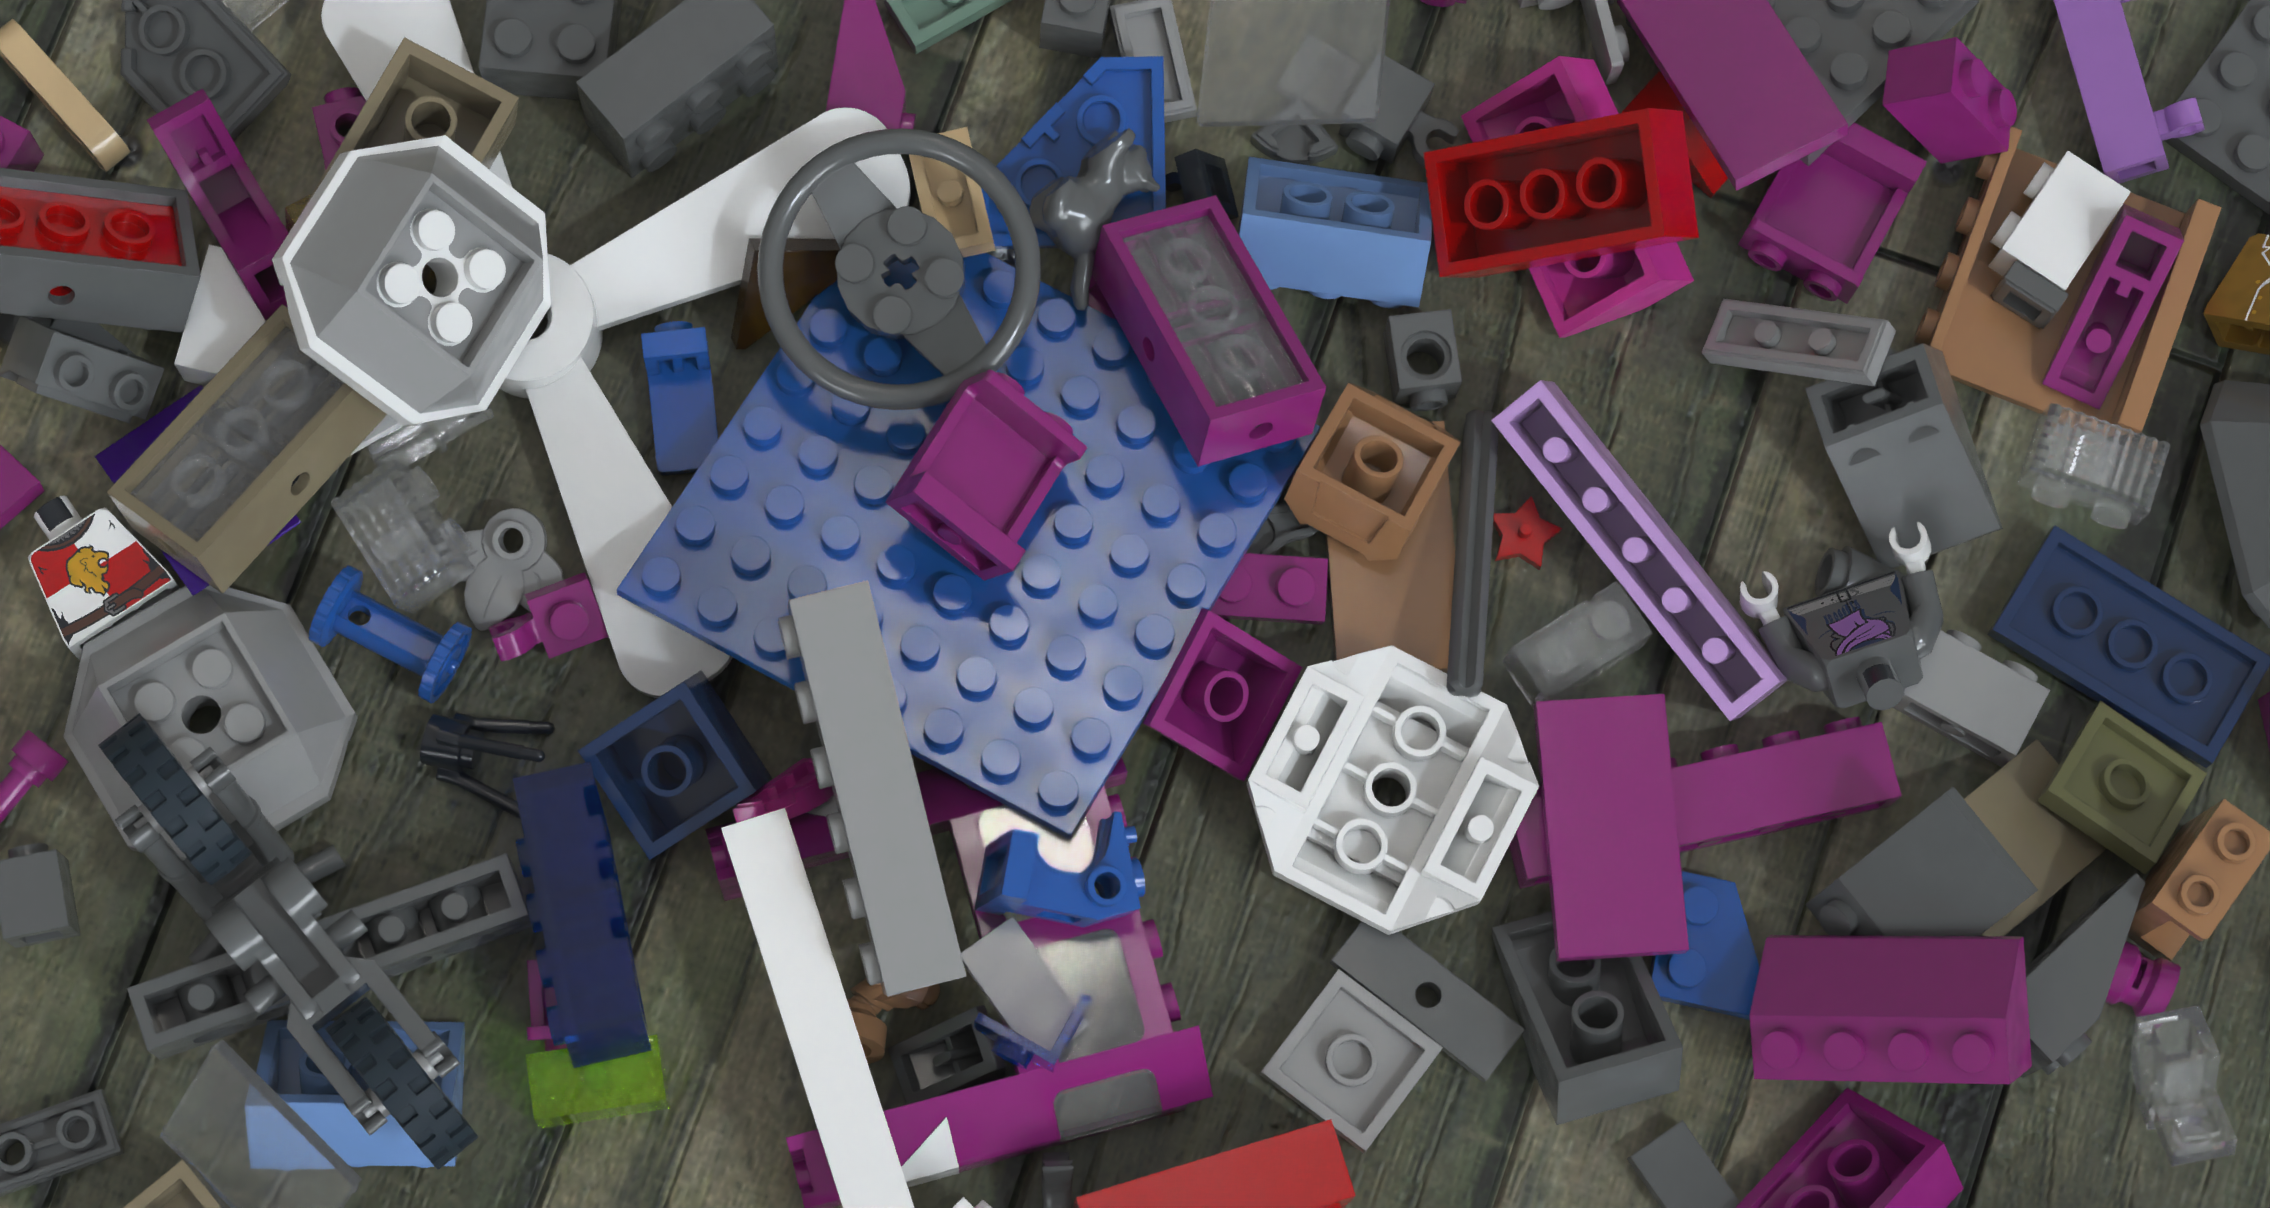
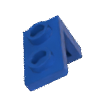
[641,321,718,475]

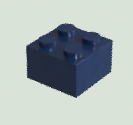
[578,670,772,860]

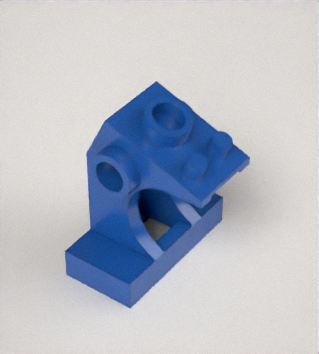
[974,811,1145,927]

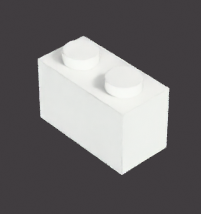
[1988,151,2131,291]

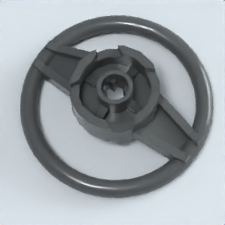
[757,128,1041,410]

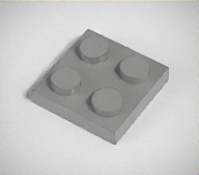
[1259,969,1443,1154]

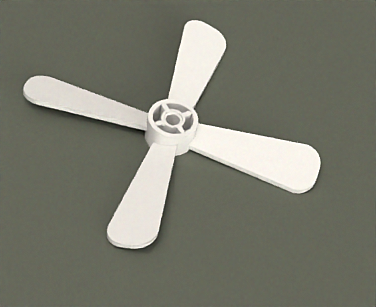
[321,0,911,698]

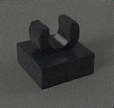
[1165,149,1239,220]

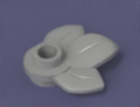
[440,508,564,631]

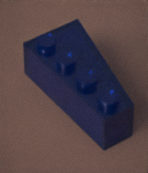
[513,762,652,1068]

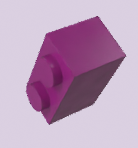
[1883,37,2017,164]

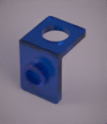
[974,993,1092,1073]

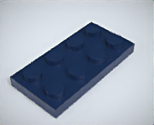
[1987,525,2270,768]

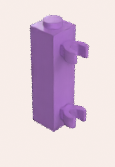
[2054,0,2205,184]

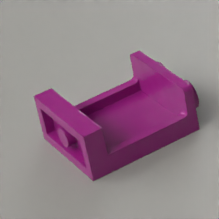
[1738,122,1927,304]
[885,370,1087,581]

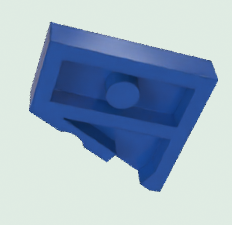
[1649,871,1760,1020]

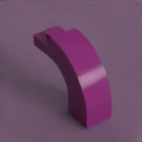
[147,88,289,320]

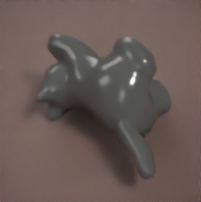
[1029,128,1160,311]

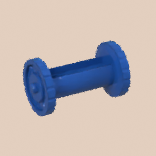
[309,565,472,704]

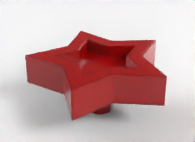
[1493,496,1563,570]

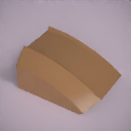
[1284,382,1461,561]

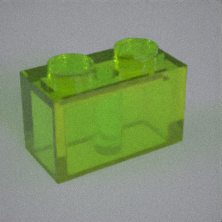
[525,1034,671,1128]

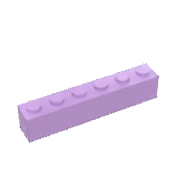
[1491,380,1787,721]

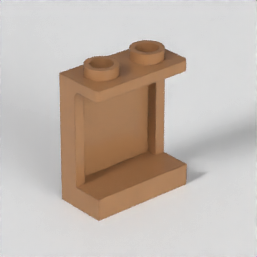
[2127,799,2270,961]

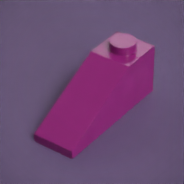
[825,0,916,129]
[2042,203,2184,410]

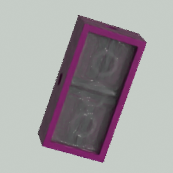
[1092,195,1326,467]

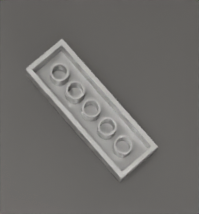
[778,580,967,997]

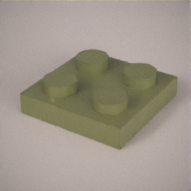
[2037,701,2207,874]

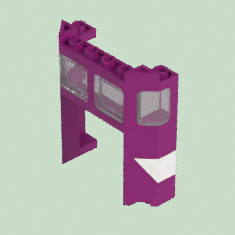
[705,756,1213,1208]

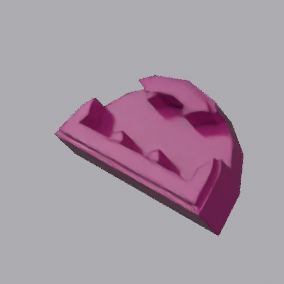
[732,758,834,823]

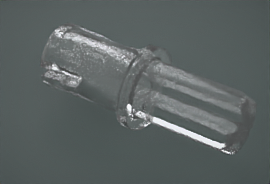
[368,406,494,476]

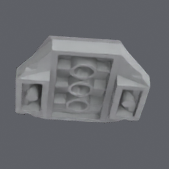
[64,585,358,860]

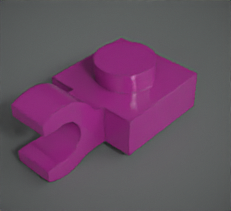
[488,572,609,662]

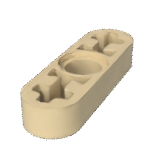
[0,19,131,172]

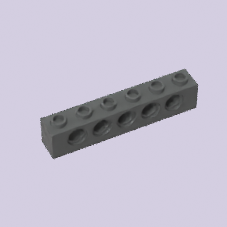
[127,853,535,1060]

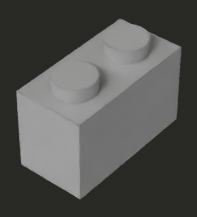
[1893,629,2050,767]

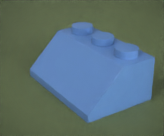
[1238,157,1432,308]
[250,1020,465,1168]

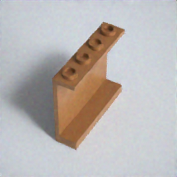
[1914,126,2222,447]

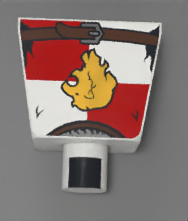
[28,496,180,660]

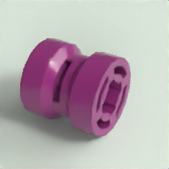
[2105,941,2181,1024]

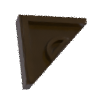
[731,238,840,349]

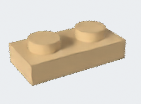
[909,127,995,258]

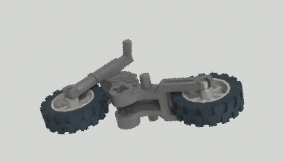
[98,713,478,1170]

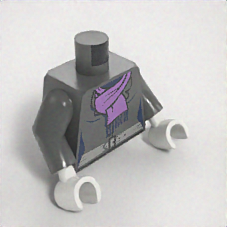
[1740,522,1944,710]

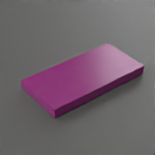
[1617,0,1848,191]
[1533,694,1689,962]

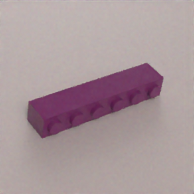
[1509,717,1902,889]

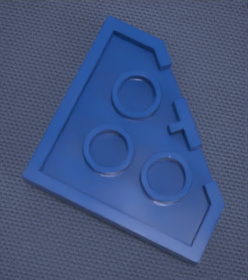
[981,56,1166,249]

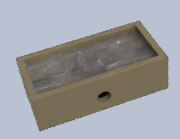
[107,304,387,594]

